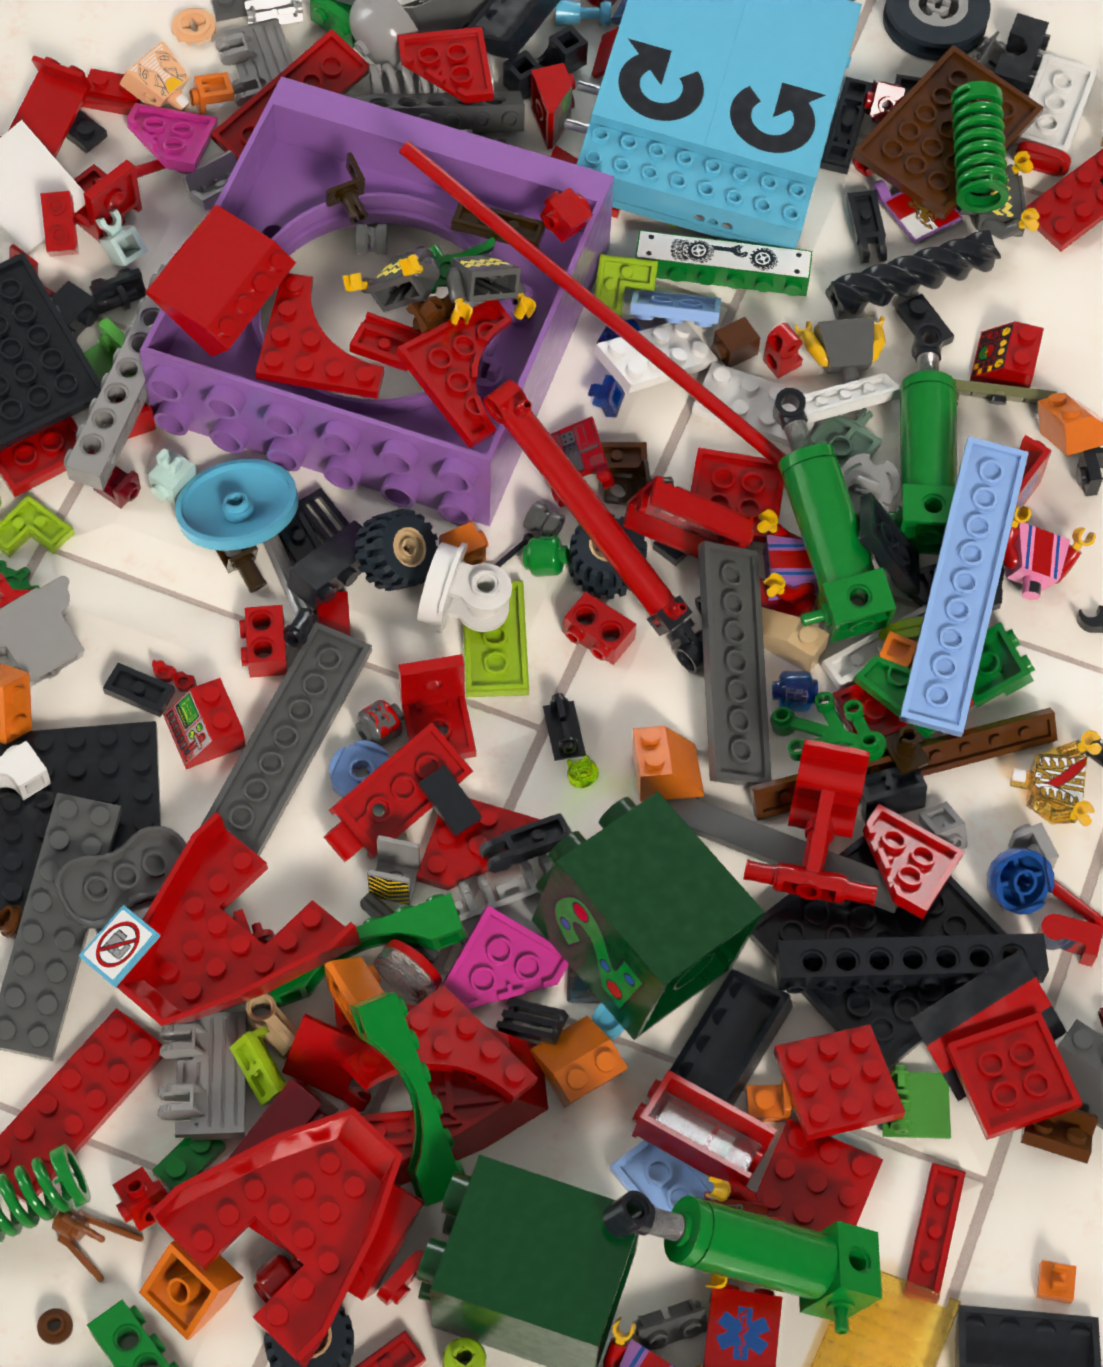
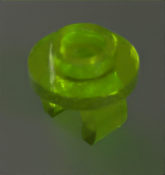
[567,755,599,788]

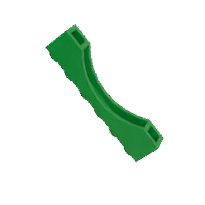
[270,893,467,1008]
[349,991,465,1206]

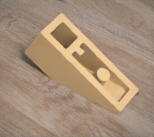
[761,607,829,674]

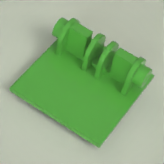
[882,1065,951,1139]

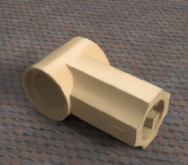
[246,994,298,1059]

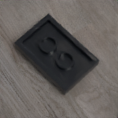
[858,492,920,598]

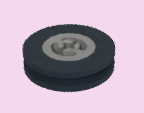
[883,0,991,61]

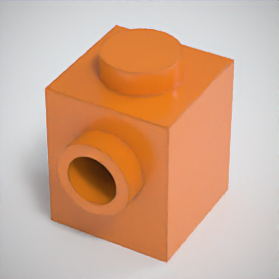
[439,521,489,565]

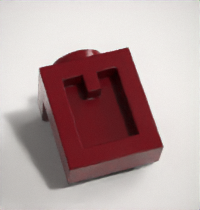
[93,465,141,509]

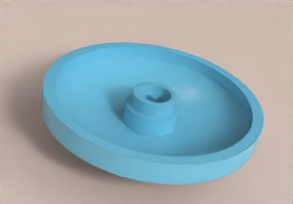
[175,459,299,551]

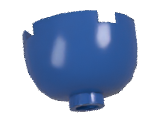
[987,848,1054,915]

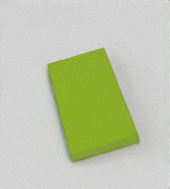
[463,581,529,698]

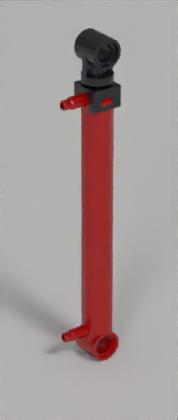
[483,380,704,673]

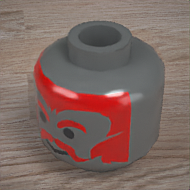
[355,700,404,746]

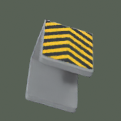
[367,835,420,905]

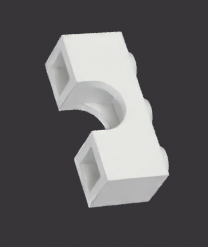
[0,741,51,800]

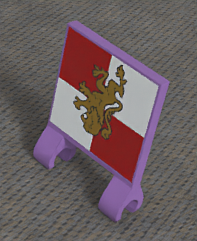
[873,180,962,244]

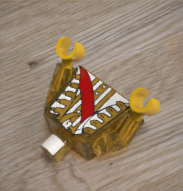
[1010,730,1102,826]

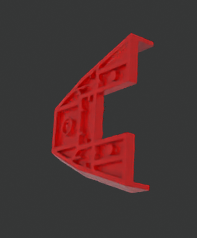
[117,812,361,1026]
[334,1000,549,1186]
[150,1107,403,1367]

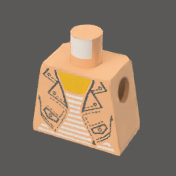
[120,41,191,111]

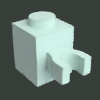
[95,209,148,266]
[148,448,196,505]

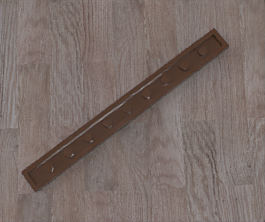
[750,707,1058,820]

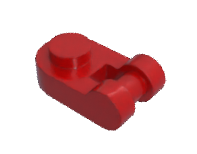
[376,1250,424,1305]

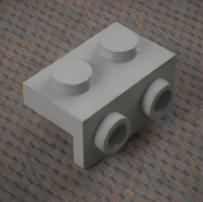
[182,150,237,210]

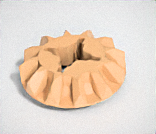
[171,8,216,46]

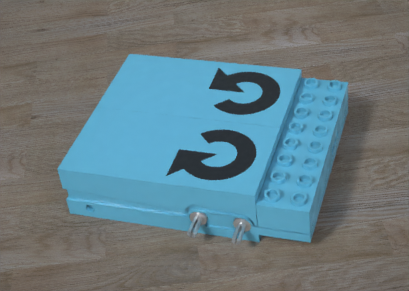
[564,0,862,249]

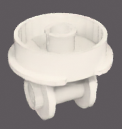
[417,542,512,634]

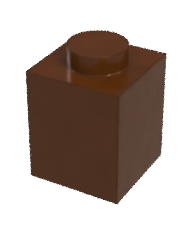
[712,317,760,368]

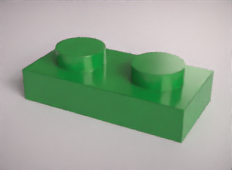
[152,1137,227,1191]

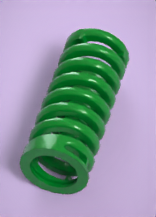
[951,81,1009,213]
[0,1144,91,1243]

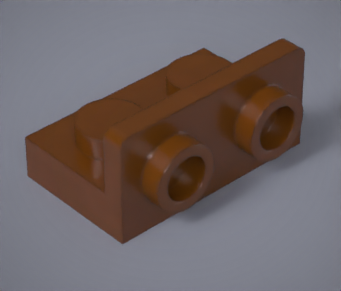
[1020,1109,1098,1164]

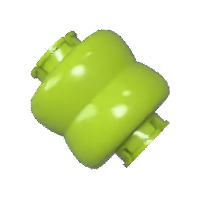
[442,1337,487,1367]

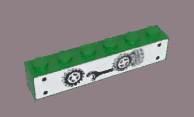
[635,230,813,296]

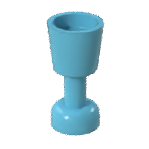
[555,0,611,27]

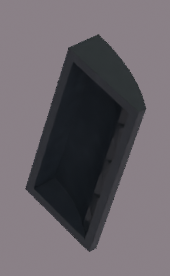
[467,0,561,60]
[670,969,793,1106]
[955,1305,1102,1367]

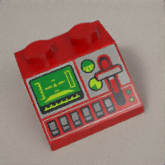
[530,63,576,150]
[163,678,246,769]

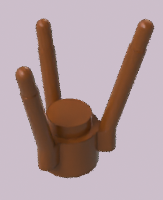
[52,1208,144,1282]

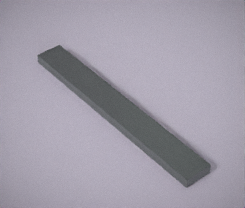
[666,798,898,913]

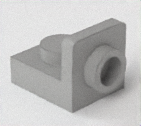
[918,801,968,849]
[1008,822,1059,869]

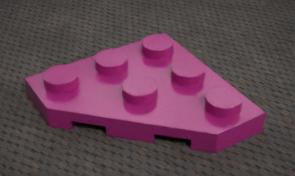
[127,103,218,173]
[440,906,569,1009]

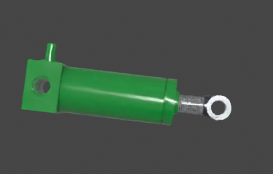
[888,323,958,555]
[773,387,897,643]
[603,1190,882,1334]

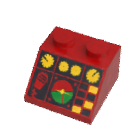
[970,321,1044,388]

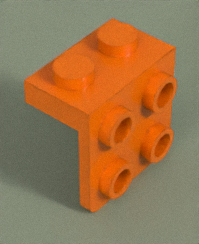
[0,663,32,745]

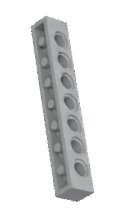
[64,264,166,491]

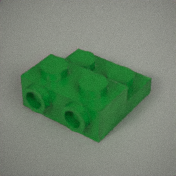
[972,622,1035,708]

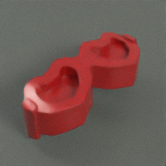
[152,660,197,692]

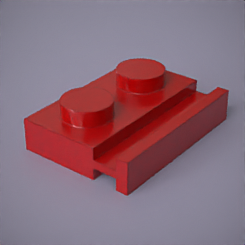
[81,68,141,115]
[349,312,422,372]

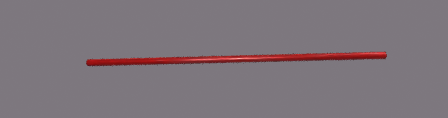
[399,140,860,524]

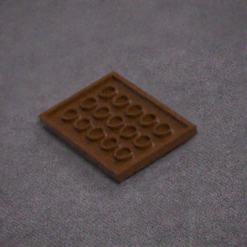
[852,45,1044,221]

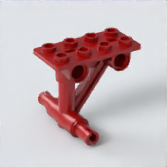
[743,739,878,906]

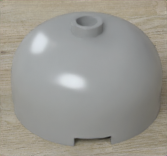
[349,0,418,71]

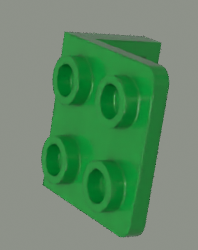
[310,0,356,48]

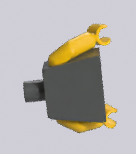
[794,315,886,384]

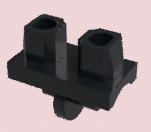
[89,267,146,315]

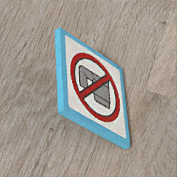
[79,905,161,988]

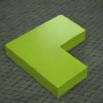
[595,254,658,317]
[0,495,75,558]

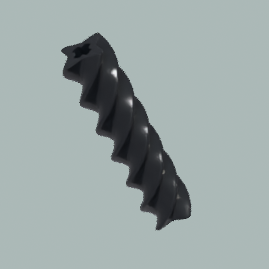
[825,230,1001,319]

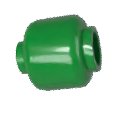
[523,536,569,577]

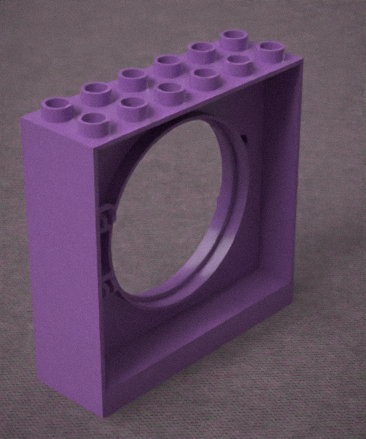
[140,76,614,527]

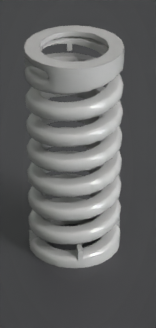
[369,52,494,95]

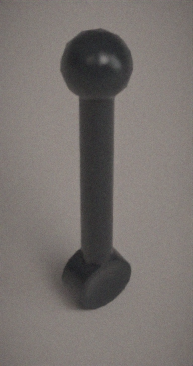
[494,533,534,567]

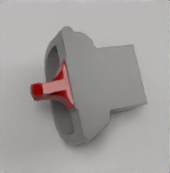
[0,573,85,688]

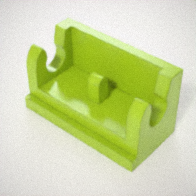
[229,1026,296,1107]

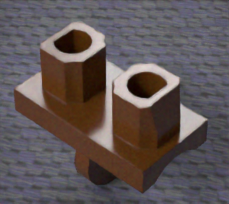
[406,294,455,334]

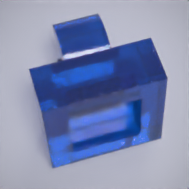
[588,375,625,418]

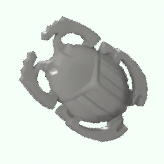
[841,453,900,519]

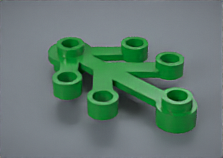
[770,692,887,761]

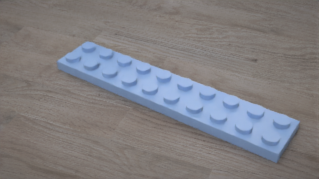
[899,436,1029,737]

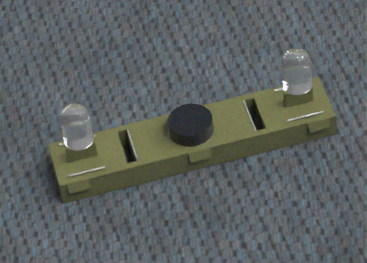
[954,379,1057,430]

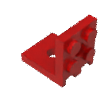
[74,160,142,243]
[398,654,476,759]

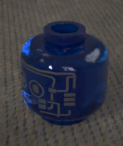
[772,670,818,712]

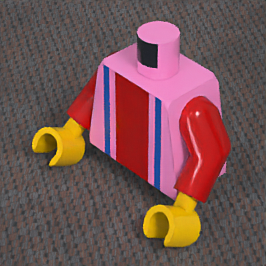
[1003,505,1096,600]

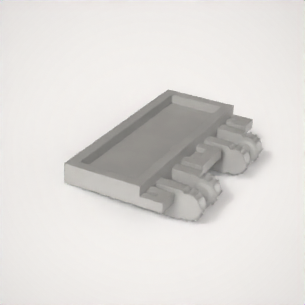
[215,19,294,108]
[454,853,552,947]
[158,1011,247,1141]

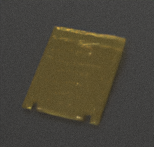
[811,1270,961,1367]

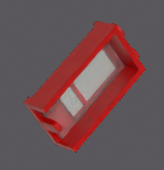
[623,475,754,559]
[632,1070,777,1186]

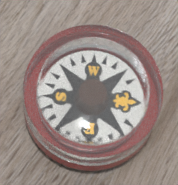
[374,940,442,1004]

